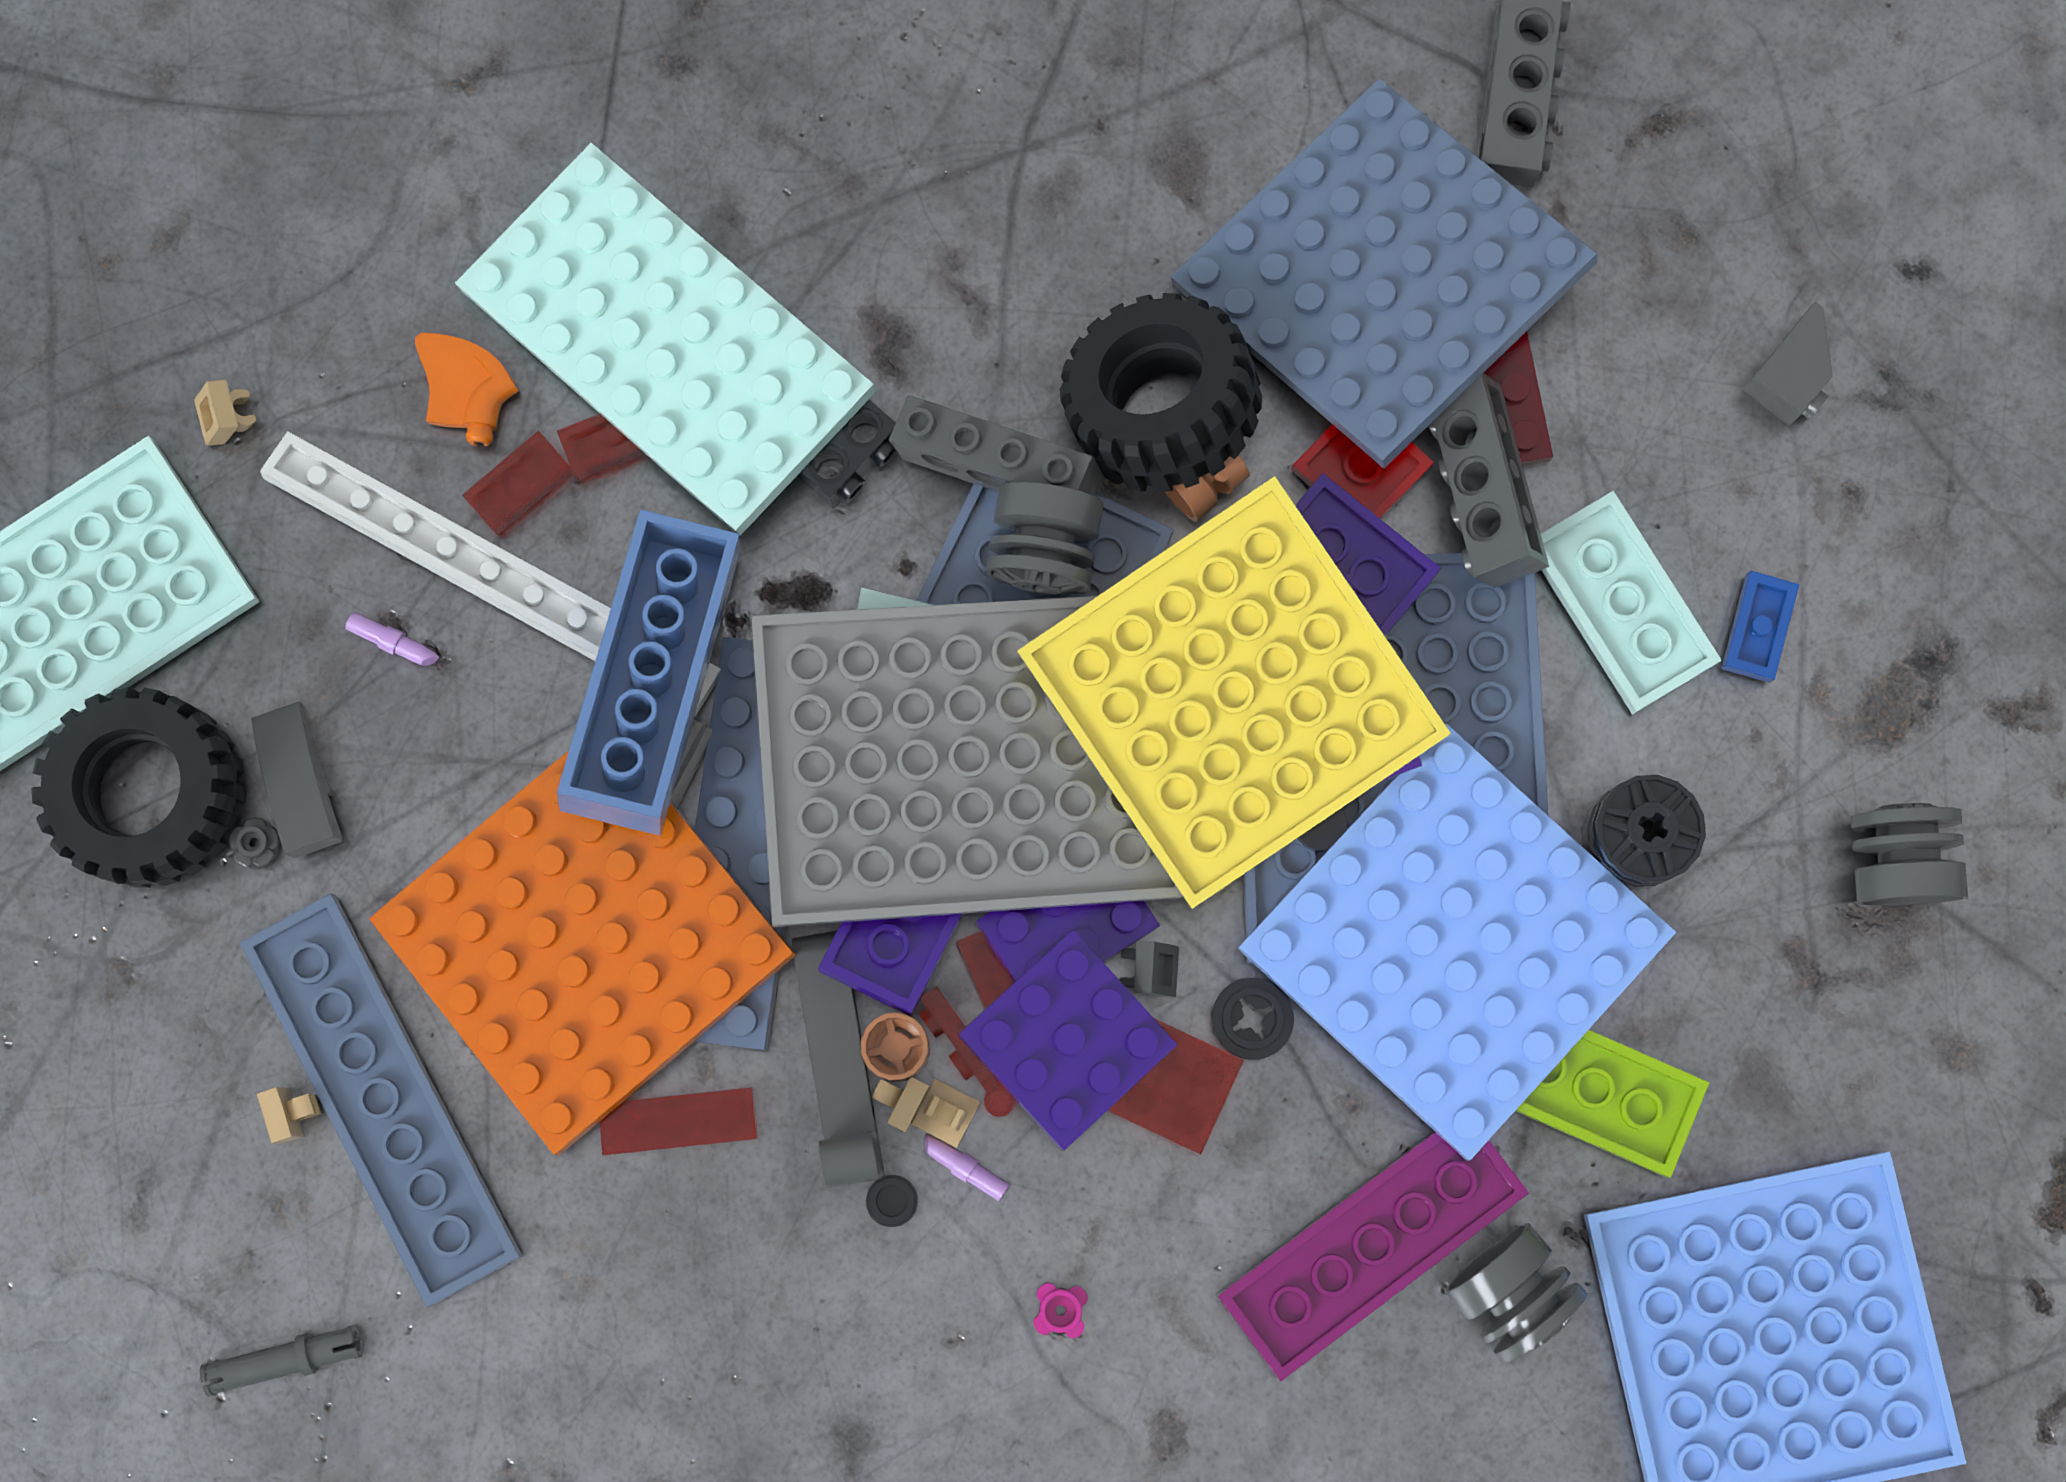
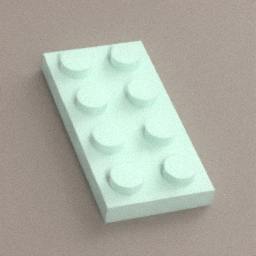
[1541,491,1722,715]

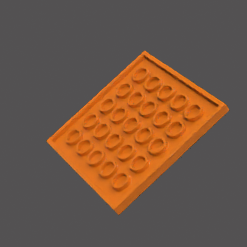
[369,750,796,1156]

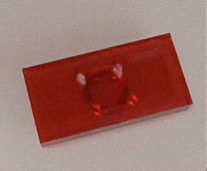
[462,430,573,535]

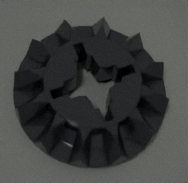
[1211,977,1294,1060]

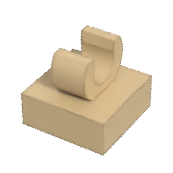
[194,380,256,446]
[872,1077,930,1133]
[911,1079,981,1148]
[257,1087,322,1144]

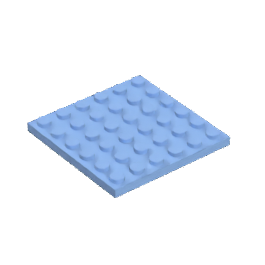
[1238,723,1676,1161]
[1584,1152,1966,1482]

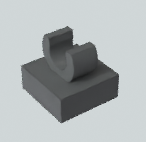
[1119,941,1179,997]

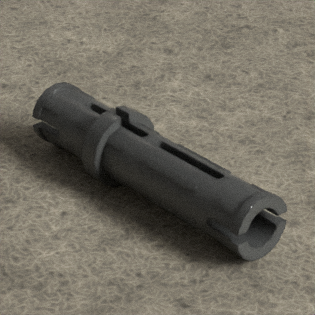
[200,1325,363,1397]

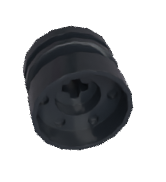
[1581,775,1706,890]

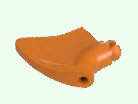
[415,333,519,446]

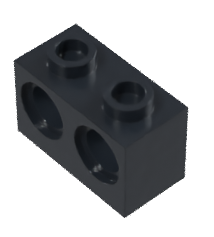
[797,399,897,509]

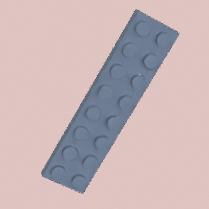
[694,637,786,1051]
[240,893,522,1308]

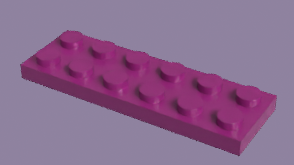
[1217,1131,1529,1382]

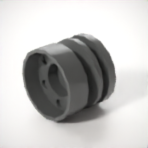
[985,482,1104,595]
[1851,803,1968,906]
[1444,1223,1588,1364]

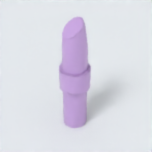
[345,612,439,666]
[924,1134,1010,1202]

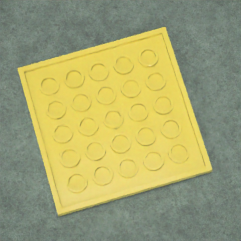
[1017,476,1451,909]

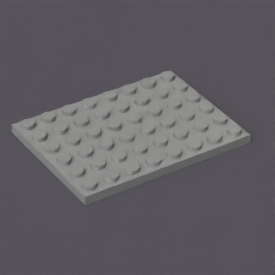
[751,596,1183,927]

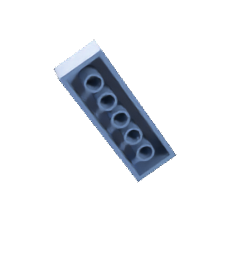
[557,509,739,836]

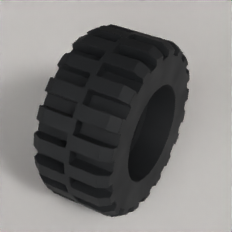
[1059,293,1262,492]
[31,687,245,888]

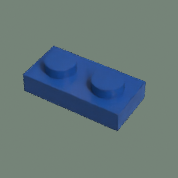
[1721,570,1800,683]

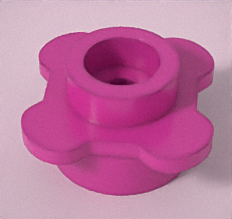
[1033,1283,1088,1338]

